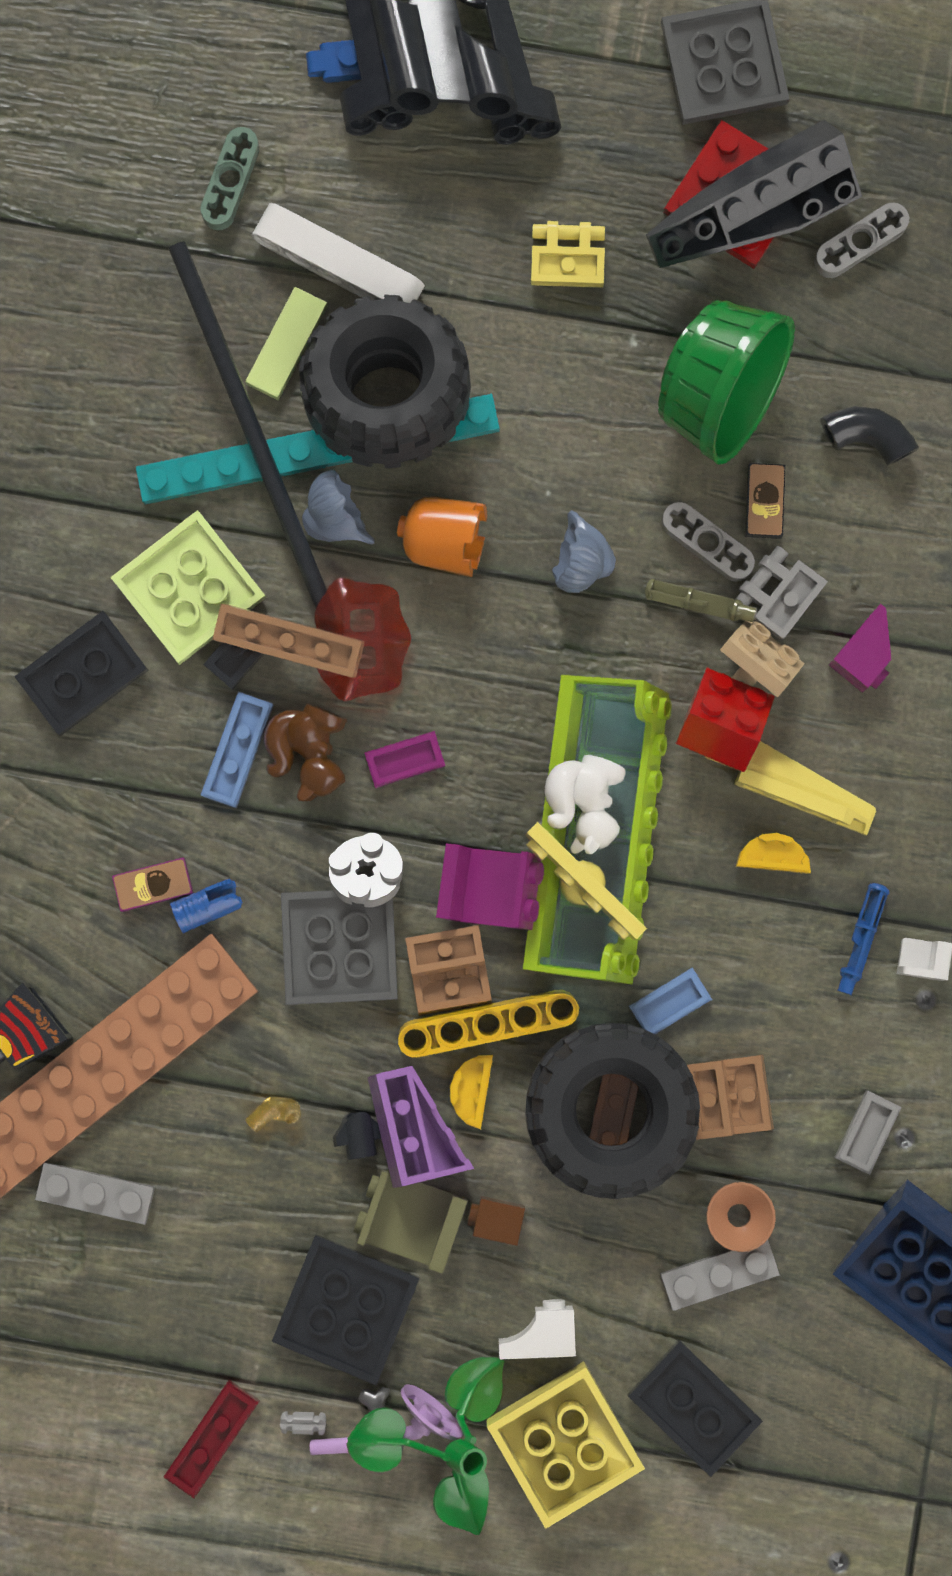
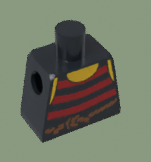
[0,983,73,1069]

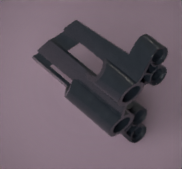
[339,0,561,145]

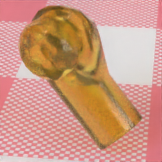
[245,1096,301,1133]

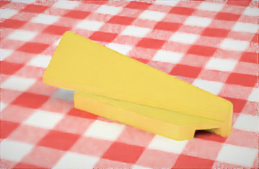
[705,741,876,836]

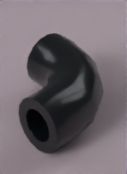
[820,406,919,466]

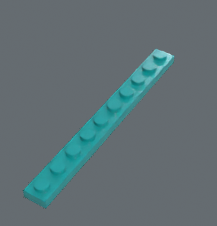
[136,394,500,505]

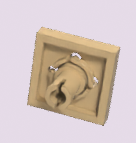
[720,620,805,697]

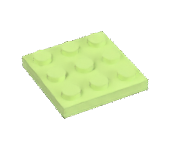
[111,510,266,665]

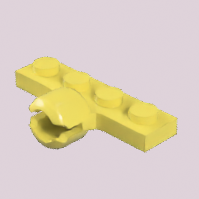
[525,822,647,940]

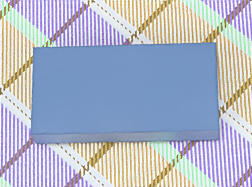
[629,968,712,1034]

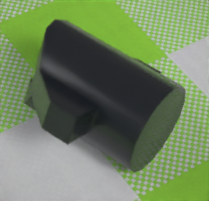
[333,1112,381,1160]

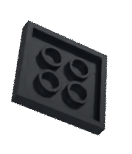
[272,1234,420,1385]

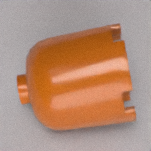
[397,496,487,577]

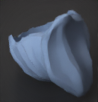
[302,470,375,544]
[552,510,616,593]

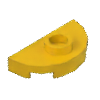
[736,833,811,874]
[450,1055,493,1130]

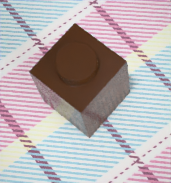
[467,1196,525,1246]

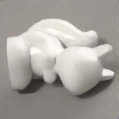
[545,755,626,854]

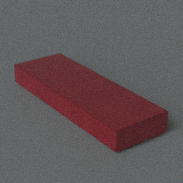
[163,1380,260,1499]

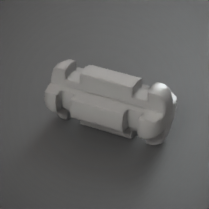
[280,1411,326,1435]

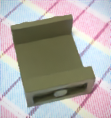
[353,1169,468,1274]

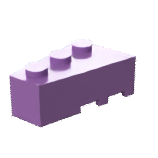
[368,1066,474,1188]

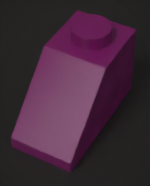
[829,603,892,693]

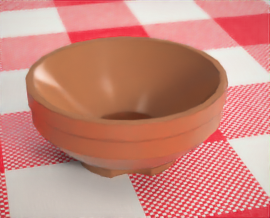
[706,1182,776,1252]

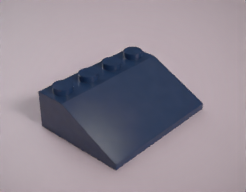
[833,1179,952,1367]

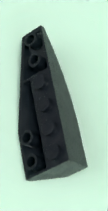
[646,120,862,268]

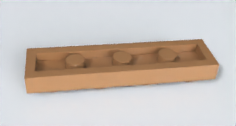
[212,604,365,678]

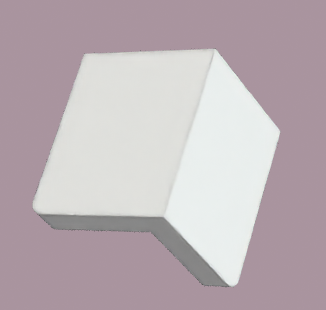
[897,938,952,981]

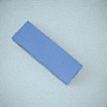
[201,692,274,808]

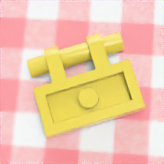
[531,221,605,288]

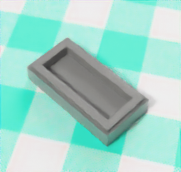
[834,1090,902,1175]

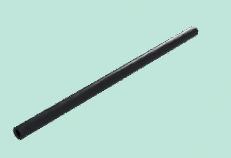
[168,241,339,625]

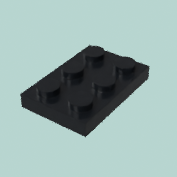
[14,611,149,736]
[627,1340,763,1477]

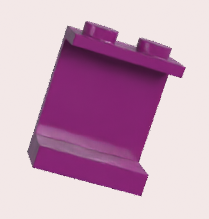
[436,844,544,930]

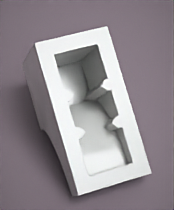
[499,1299,576,1359]

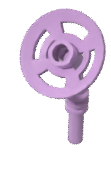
[310,1384,463,1455]

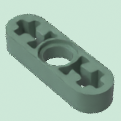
[201,127,259,230]

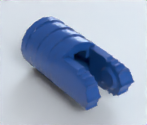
[170,879,242,934]

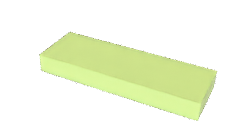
[245,287,328,401]

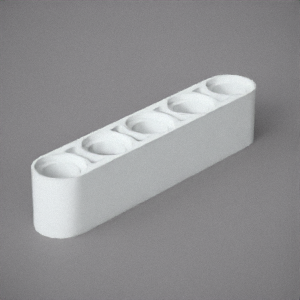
[252,203,425,303]

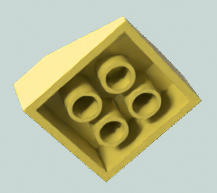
[487,1361,645,1529]

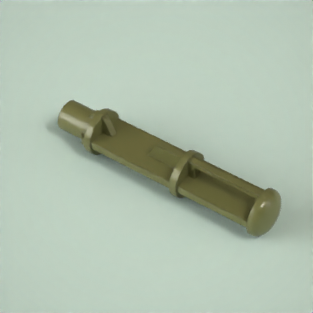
[645,578,757,622]

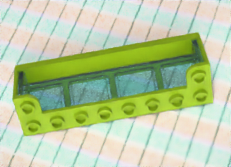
[523,675,672,985]

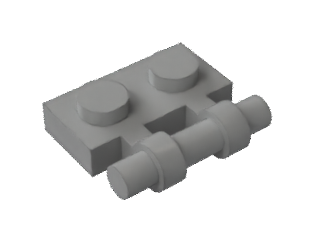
[736,546,828,641]

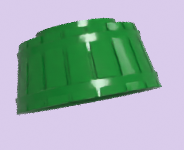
[658,300,795,465]

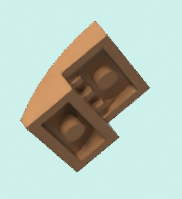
[405,925,492,1016]
[687,1055,774,1140]

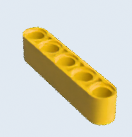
[398,990,579,1057]

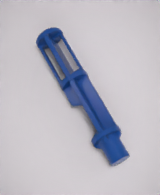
[837,883,889,995]

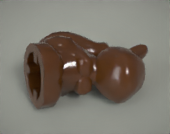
[264,703,348,801]

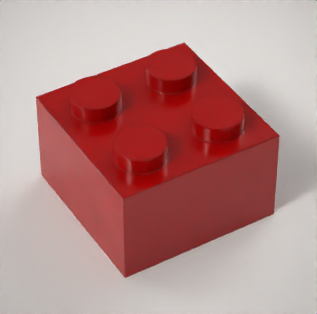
[675,668,775,773]

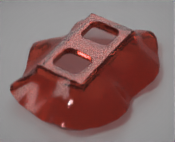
[314,578,412,701]

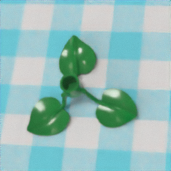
[346,1357,504,1535]

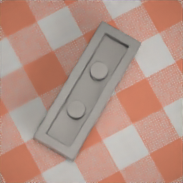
[35,1162,155,1225]
[660,1240,780,1311]

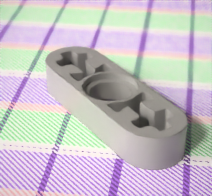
[814,203,909,278]
[662,502,755,582]

